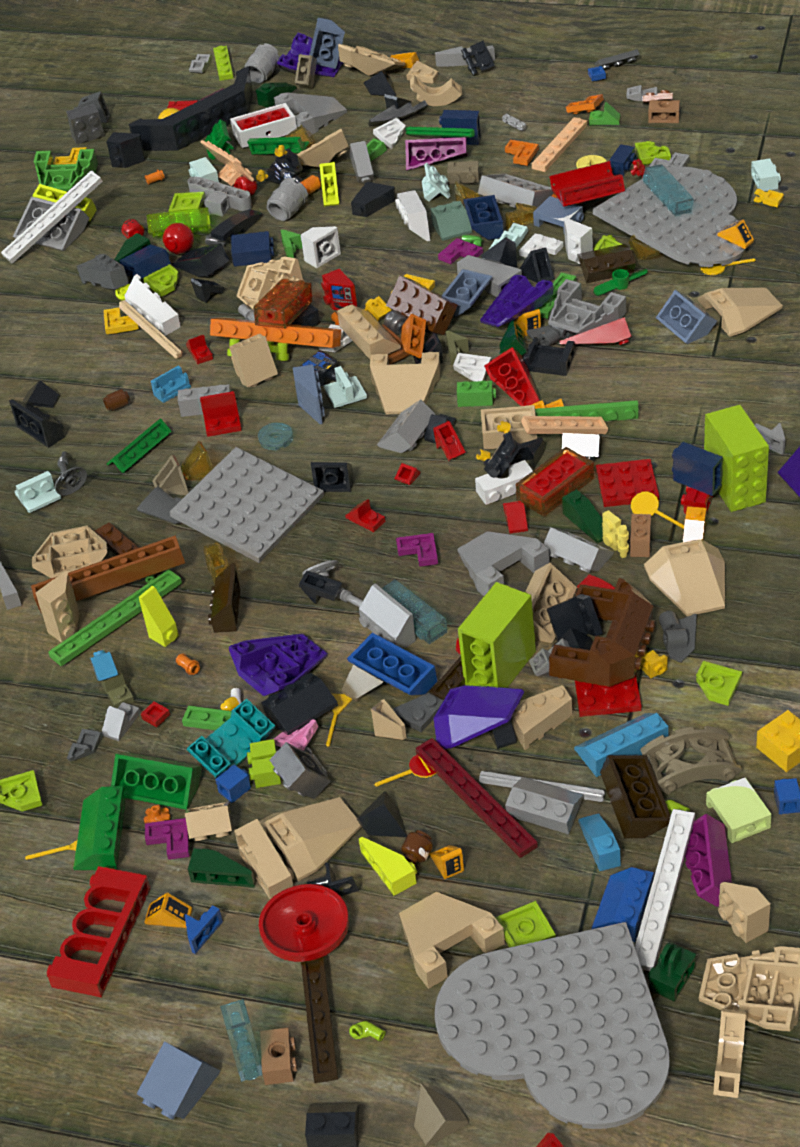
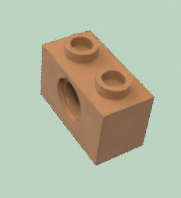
[648,100,680,123]
[630,514,651,557]
[260,1028,297,1085]

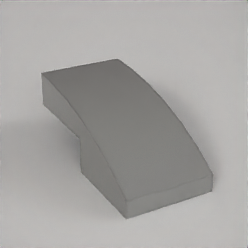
[189,54,212,73]
[626,85,659,101]

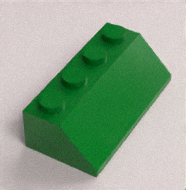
[111,752,202,810]
[73,786,126,870]

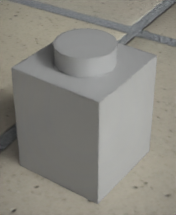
[204,192,230,217]

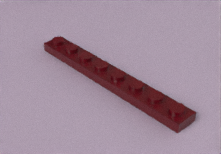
[416,738,538,858]

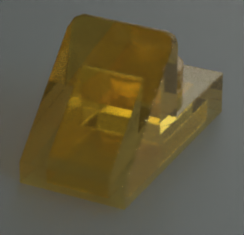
[505,203,537,230]

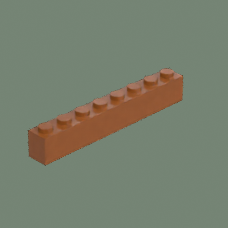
[31,535,185,613]

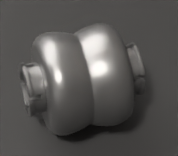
[384,310,407,335]

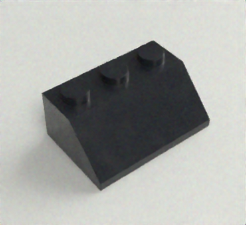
[9,399,65,448]
[261,673,338,735]

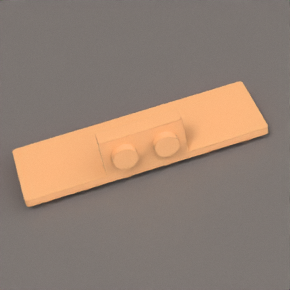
[200,140,254,186]

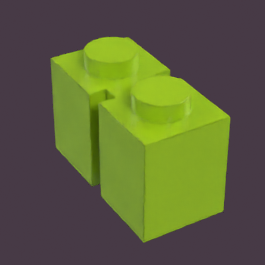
[247,739,281,788]

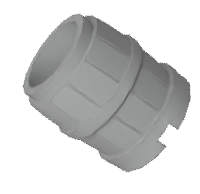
[244,43,281,83]
[267,178,308,221]

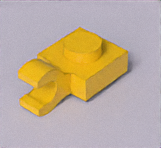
[754,189,784,208]

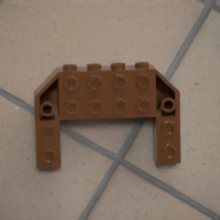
[549,578,656,686]

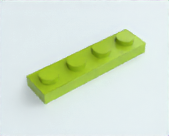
[213,46,234,81]

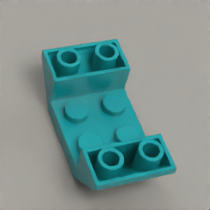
[187,698,275,778]

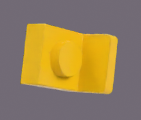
[364,296,392,321]
[641,650,668,679]

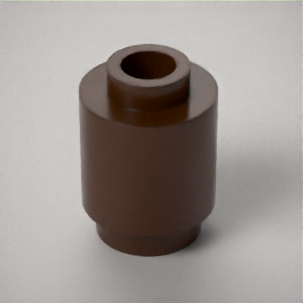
[103,389,130,411]

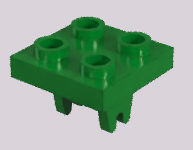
[205,120,234,160]

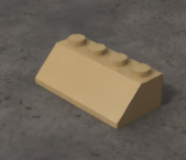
[337,305,401,359]
[525,563,577,643]

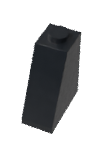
[351,182,396,217]

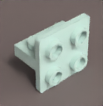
[422,163,450,202]
[324,366,367,408]
[14,471,61,513]

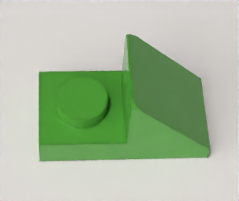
[589,102,620,125]
[280,230,303,258]

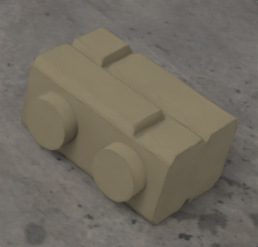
[295,55,317,88]
[447,161,479,184]

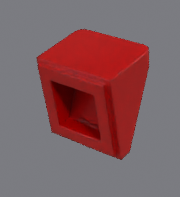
[394,463,421,485]

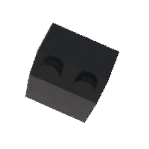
[171,243,230,278]

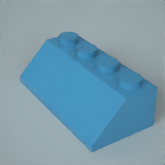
[574,713,668,777]

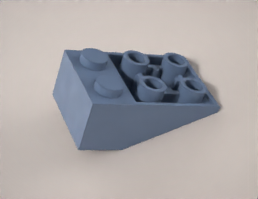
[293,365,325,424]

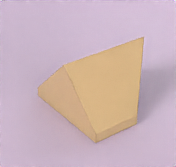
[371,699,407,740]

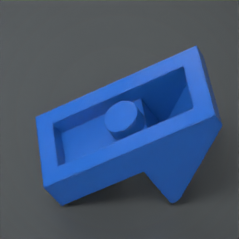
[185,905,223,954]

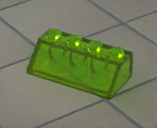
[146,207,212,238]

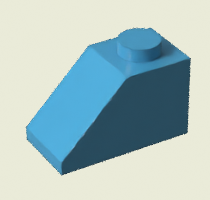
[90,650,118,681]

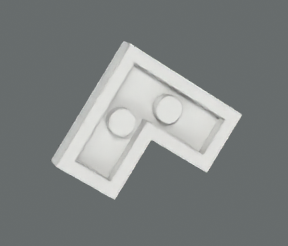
[519,233,563,257]

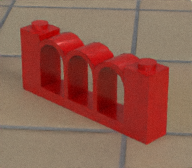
[47,866,151,998]

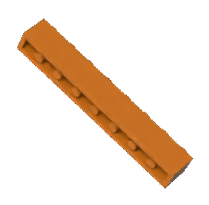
[210,317,341,348]

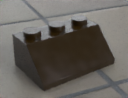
[577,244,636,284]
[208,563,241,633]

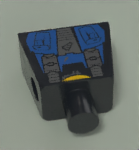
[299,350,339,387]

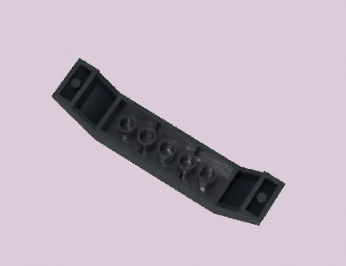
[129,67,253,151]

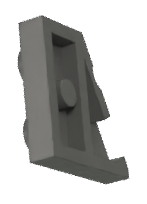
[393,693,444,733]

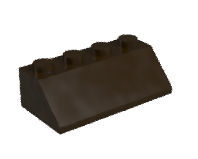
[600,755,671,839]

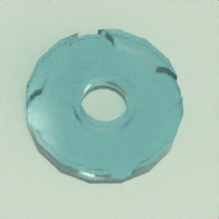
[258,423,293,450]

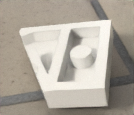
[373,118,406,149]

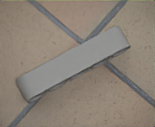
[187,176,252,211]

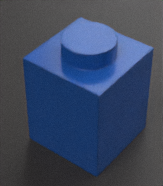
[215,765,251,803]
[774,778,800,814]

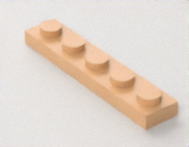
[521,416,608,434]

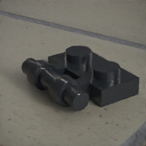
[461,41,495,76]

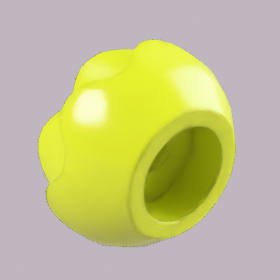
[116,284,130,301]

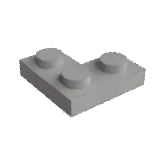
[649,152,690,172]

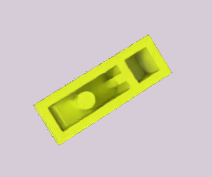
[319,162,339,207]
[139,586,179,647]
[359,837,417,896]

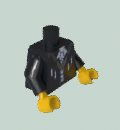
[256,145,303,184]
[476,421,522,478]

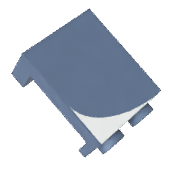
[533,196,584,234]

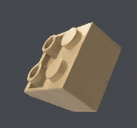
[718,882,770,943]

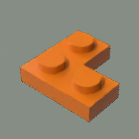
[566,94,604,114]
[505,139,539,166]

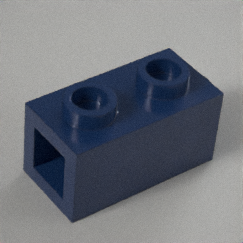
[609,144,637,176]

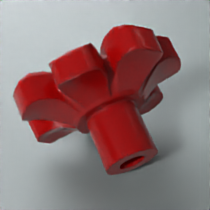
[630,159,648,178]

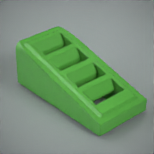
[366,138,387,162]

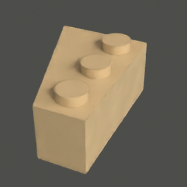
[511,685,573,750]
[234,819,295,899]

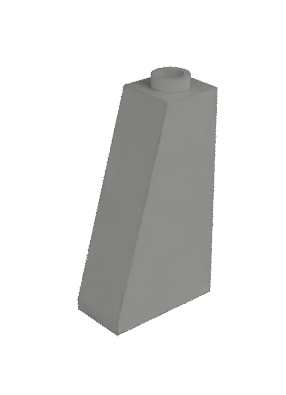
[457,255,522,297]

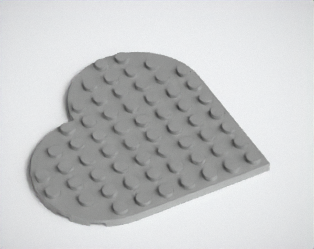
[593,166,746,267]
[435,922,669,1129]

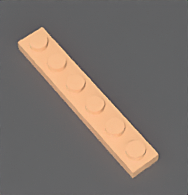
[532,117,587,172]

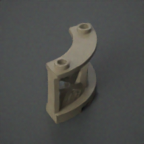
[640,726,742,794]

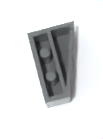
[77,254,129,290]

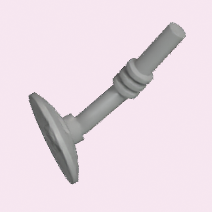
[302,560,363,607]

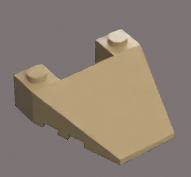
[370,352,441,414]
[399,892,505,989]

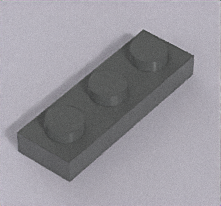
[594,49,640,70]

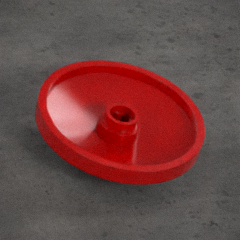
[259,884,349,962]

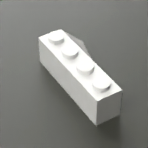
[395,190,430,241]
[125,274,181,336]

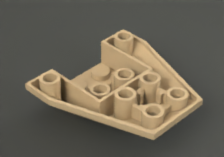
[698,288,783,337]
[644,539,725,616]
[259,797,362,881]

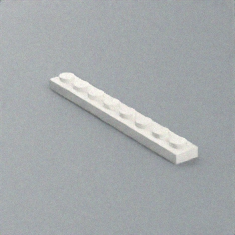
[1,171,103,264]
[635,809,695,971]

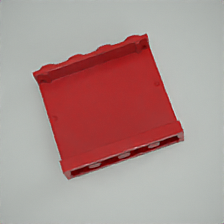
[549,161,625,207]

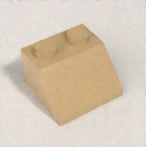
[185,801,233,841]

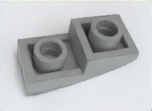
[529,639,570,676]

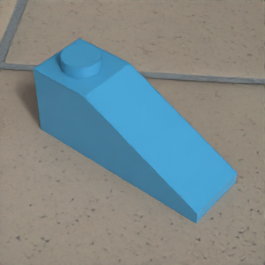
[578,813,621,872]

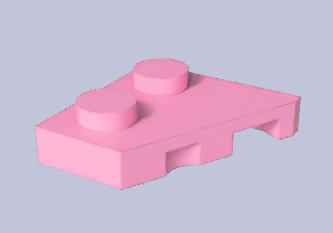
[274,719,318,750]

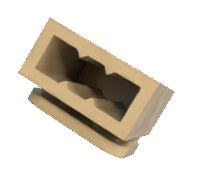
[229,334,278,388]

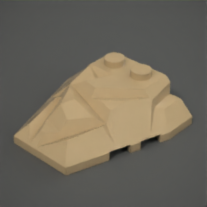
[699,946,800,1032]

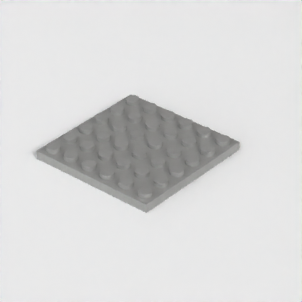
[170,447,324,563]

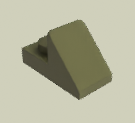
[445,331,469,365]
[101,673,134,709]

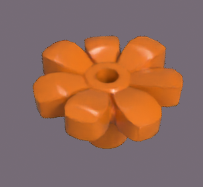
[143,805,171,823]

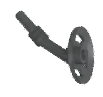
[55,451,87,495]

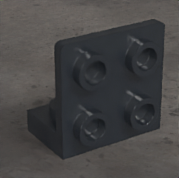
[547,594,603,641]

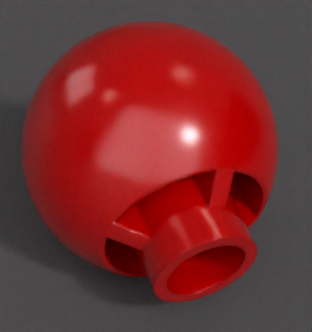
[163,223,194,255]

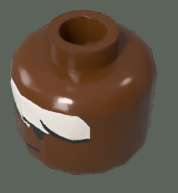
[401,830,433,864]

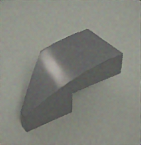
[67,729,103,761]

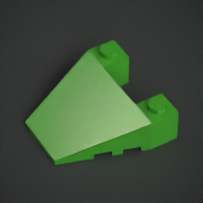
[34,149,98,191]

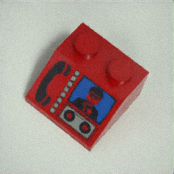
[321,268,357,310]

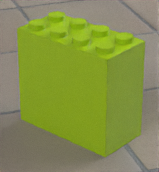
[704,405,769,512]
[458,582,536,688]

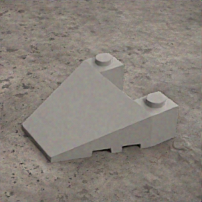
[274,93,347,138]
[548,279,626,334]
[457,531,549,596]

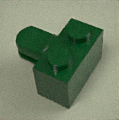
[648,942,696,1002]

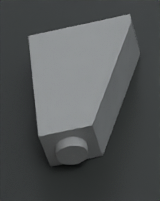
[350,141,374,184]

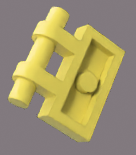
[602,510,629,558]

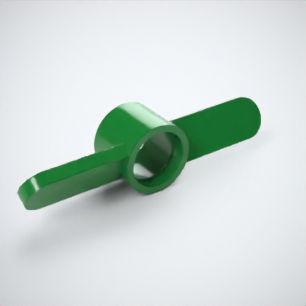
[593,269,648,296]

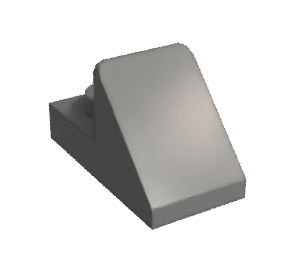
[755,423,785,455]
[102,702,141,741]

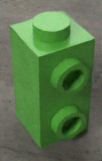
[457,381,496,407]

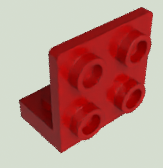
[200,391,242,437]

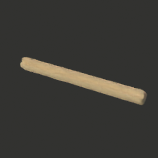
[119,300,183,359]

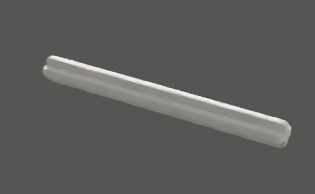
[479,771,605,802]

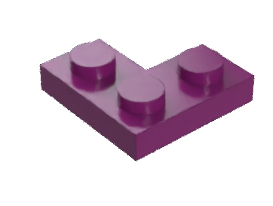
[438,238,483,264]
[396,533,438,567]
[145,818,190,860]

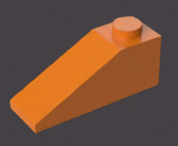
[401,314,426,359]

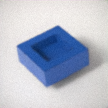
[588,66,606,81]

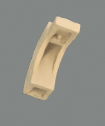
[410,75,462,106]
[713,1009,746,1098]

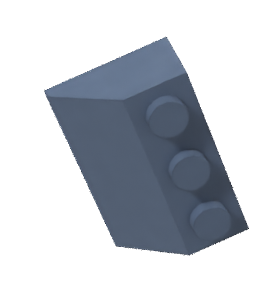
[309,17,345,69]
[442,269,492,317]
[656,290,717,344]

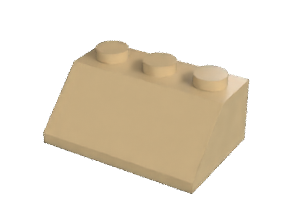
[481,405,537,449]
[36,571,80,643]

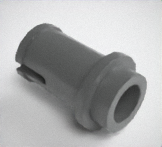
[205,234,226,247]

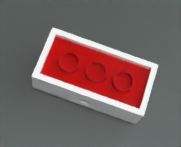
[230,103,297,148]

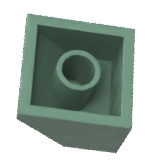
[430,201,472,241]

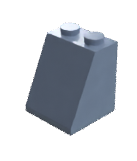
[137,1041,221,1120]

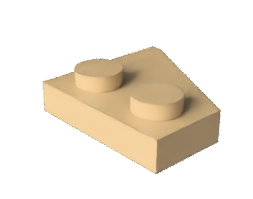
[406,61,439,84]

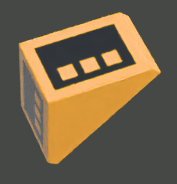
[717,219,754,249]
[515,309,541,336]
[430,845,464,880]
[144,893,193,928]

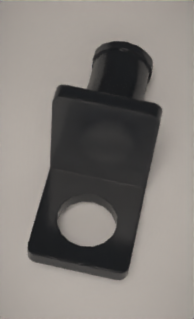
[307,862,359,897]

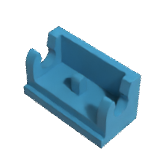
[151,365,191,403]

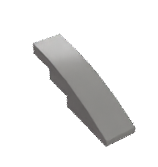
[435,45,495,67]

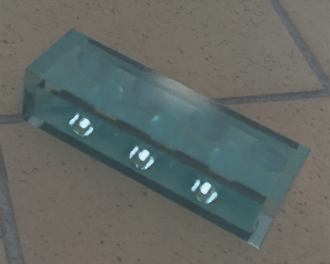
[643,164,694,216]
[382,580,447,644]
[220,999,263,1082]

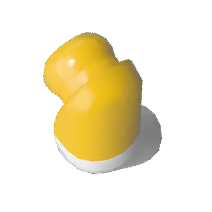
[220,688,241,711]

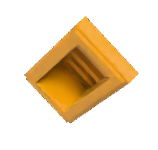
[390,52,419,68]

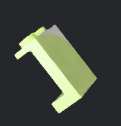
[706,778,771,843]

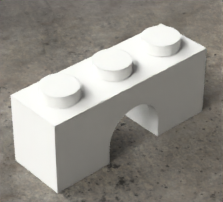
[475,460,535,505]

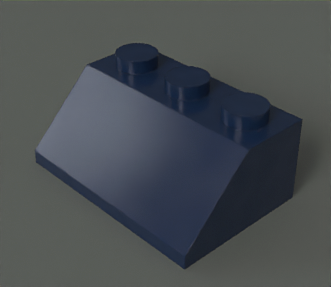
[463,195,503,240]

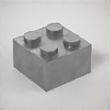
[66,103,104,145]
[270,742,331,799]

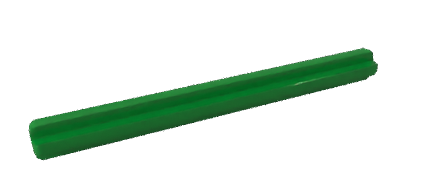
[405,127,475,138]

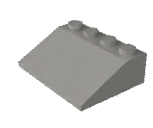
[478,173,553,212]
[13,197,89,251]

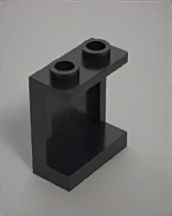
[524,337,575,376]

